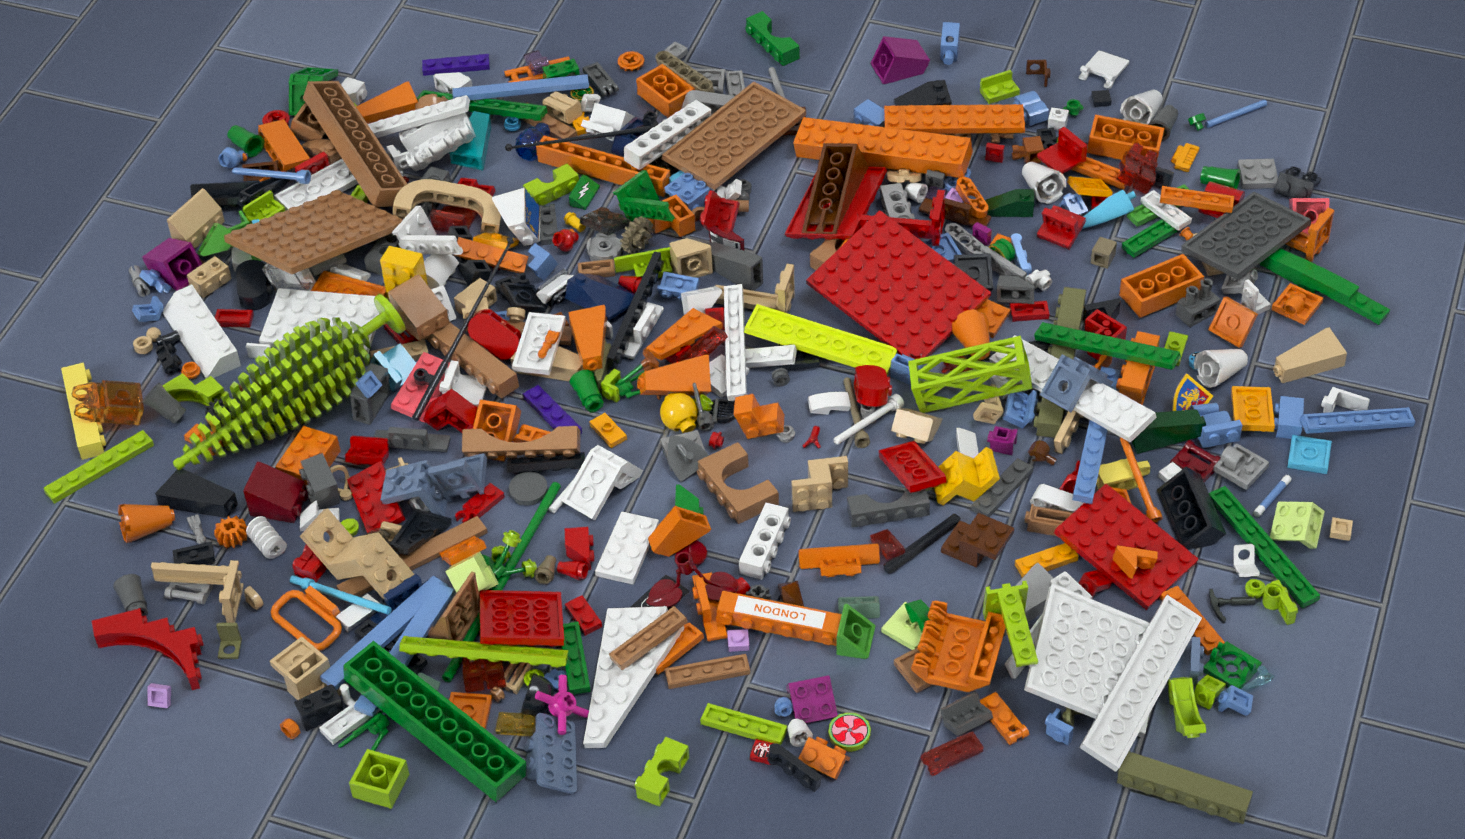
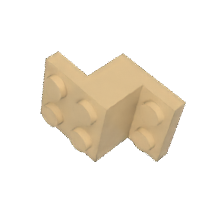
[791,456,848,512]
[270,637,341,700]

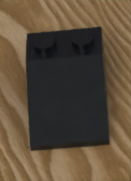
[894,80,952,106]

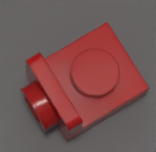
[1078,570,1113,599]

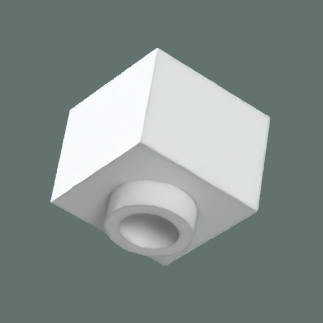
[1048,108,1069,131]

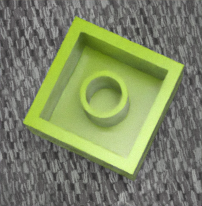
[349,749,410,809]

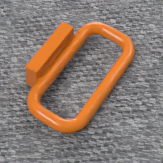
[270,585,342,651]

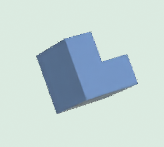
[528,243,558,281]
[891,354,923,386]

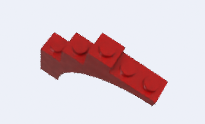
[92,608,204,690]

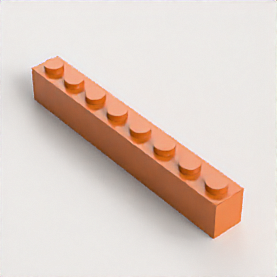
[536,135,670,197]

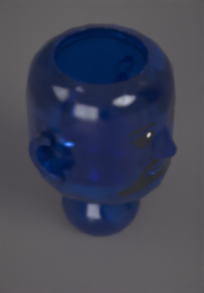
[515,122,550,161]

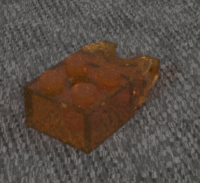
[72,380,144,425]

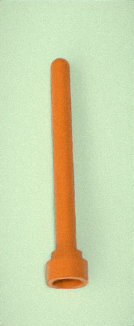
[1120,437,1163,523]

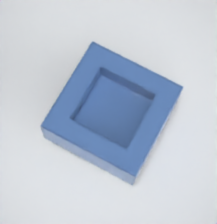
[355,371,382,398]

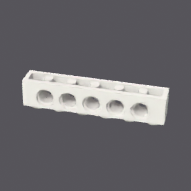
[624,100,711,170]

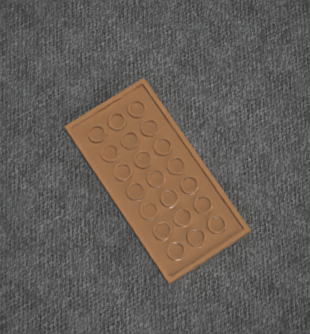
[662,82,806,190]

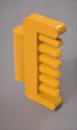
[1171,143,1200,172]

